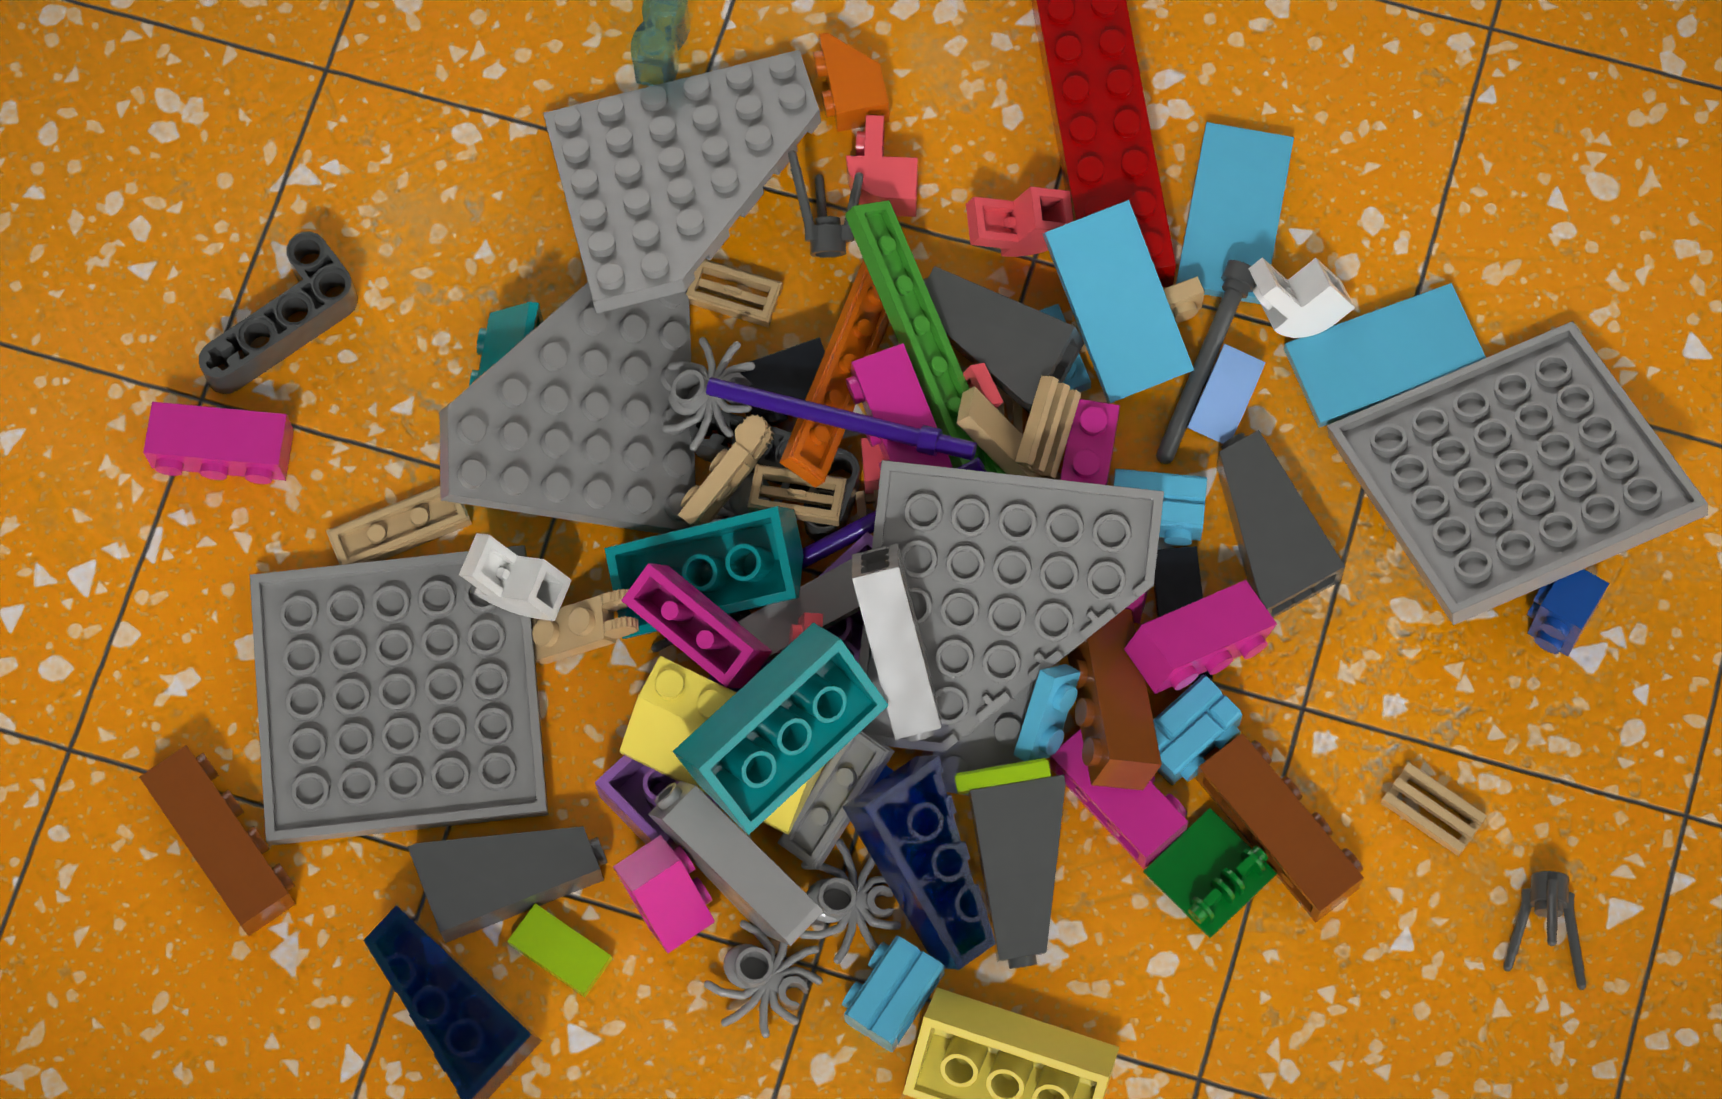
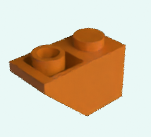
[813,33,889,132]

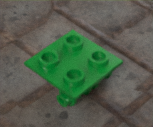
[1143,808,1277,938]

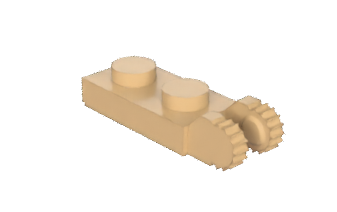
[678,414,774,527]
[532,589,639,664]

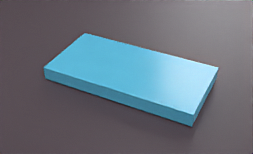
[1176,122,1294,304]
[1042,200,1194,403]
[1284,283,1486,428]

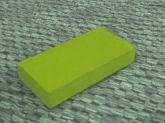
[954,758,1052,795]
[507,903,613,997]

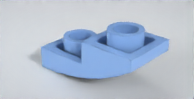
[1187,343,1266,444]

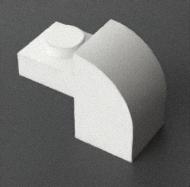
[1248,257,1355,338]
[459,533,572,621]

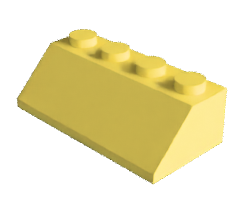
[619,656,825,835]
[903,987,1120,1099]

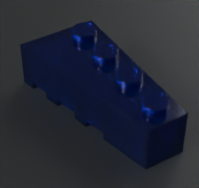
[843,755,996,970]
[363,905,542,1099]

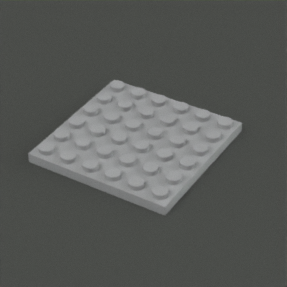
[1327,321,1708,625]
[250,545,549,846]

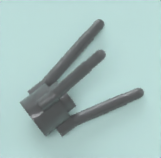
[788,150,864,258]
[1503,871,1586,990]

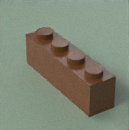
[1067,609,1162,791]
[1196,733,1364,923]
[139,745,295,936]

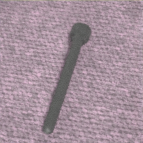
[1156,260,1257,464]

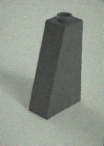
[923,266,1084,414]
[1216,430,1345,618]
[968,775,1066,969]
[408,826,608,943]

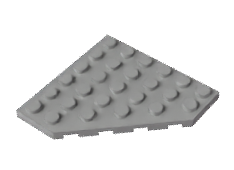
[543,50,821,314]
[439,282,696,534]
[859,460,1164,753]

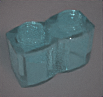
[630,0,691,86]

